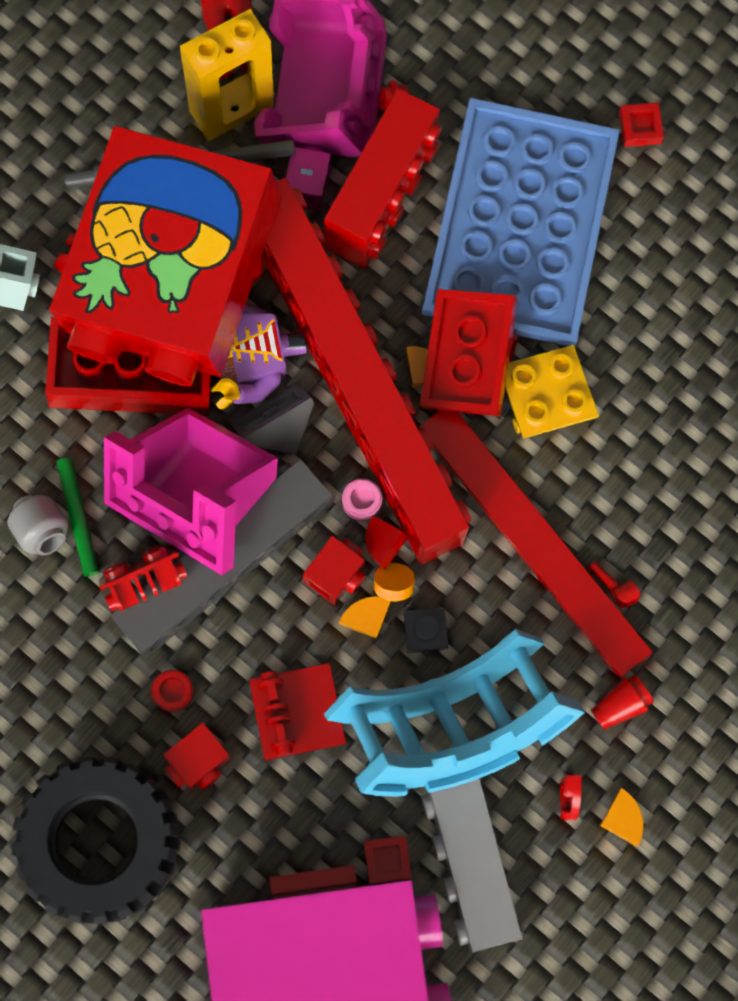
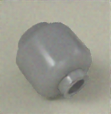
[7,495,69,556]

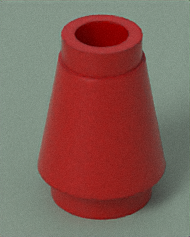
[590,674,655,730]

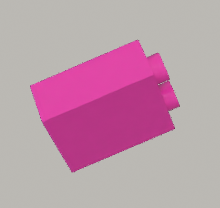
[201,880,451,1001]

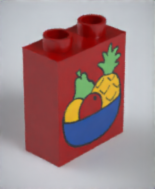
[49,126,281,386]

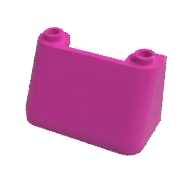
[254,0,387,157]

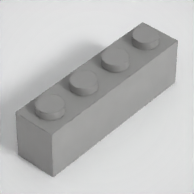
[421,779,522,952]

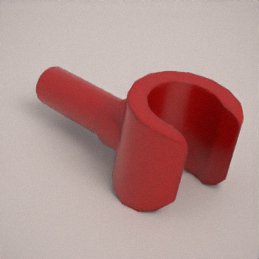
[589,561,640,608]

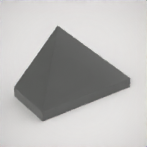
[229,383,314,455]

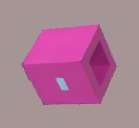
[286,146,331,211]

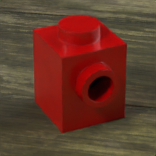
[303,536,366,606]
[163,723,231,791]

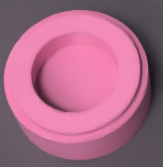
[342,479,382,521]

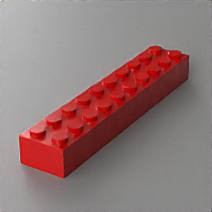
[262,177,471,566]

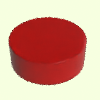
[152,670,194,713]

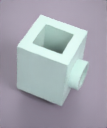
[0,244,40,311]

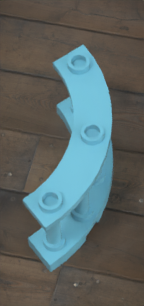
[324,629,585,796]

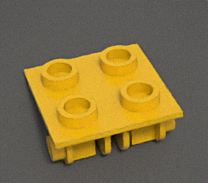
[505,345,599,439]

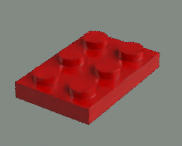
[420,289,518,416]

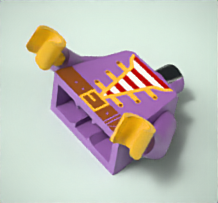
[211,303,306,409]

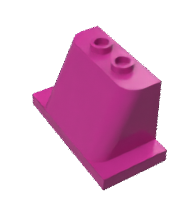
[104,408,278,575]

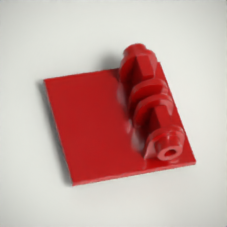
[99,544,188,612]
[249,663,346,761]

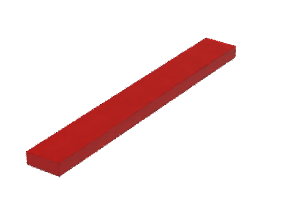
[418,410,653,679]

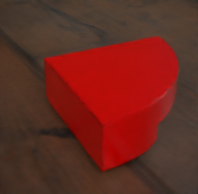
[365,516,408,570]
[559,775,581,821]

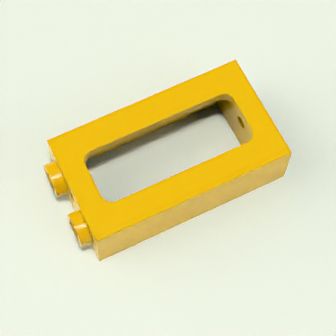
[180,9,274,141]

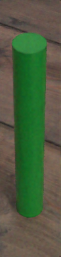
[56,457,100,577]

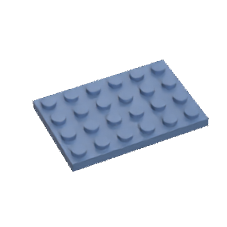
[422,98,619,347]

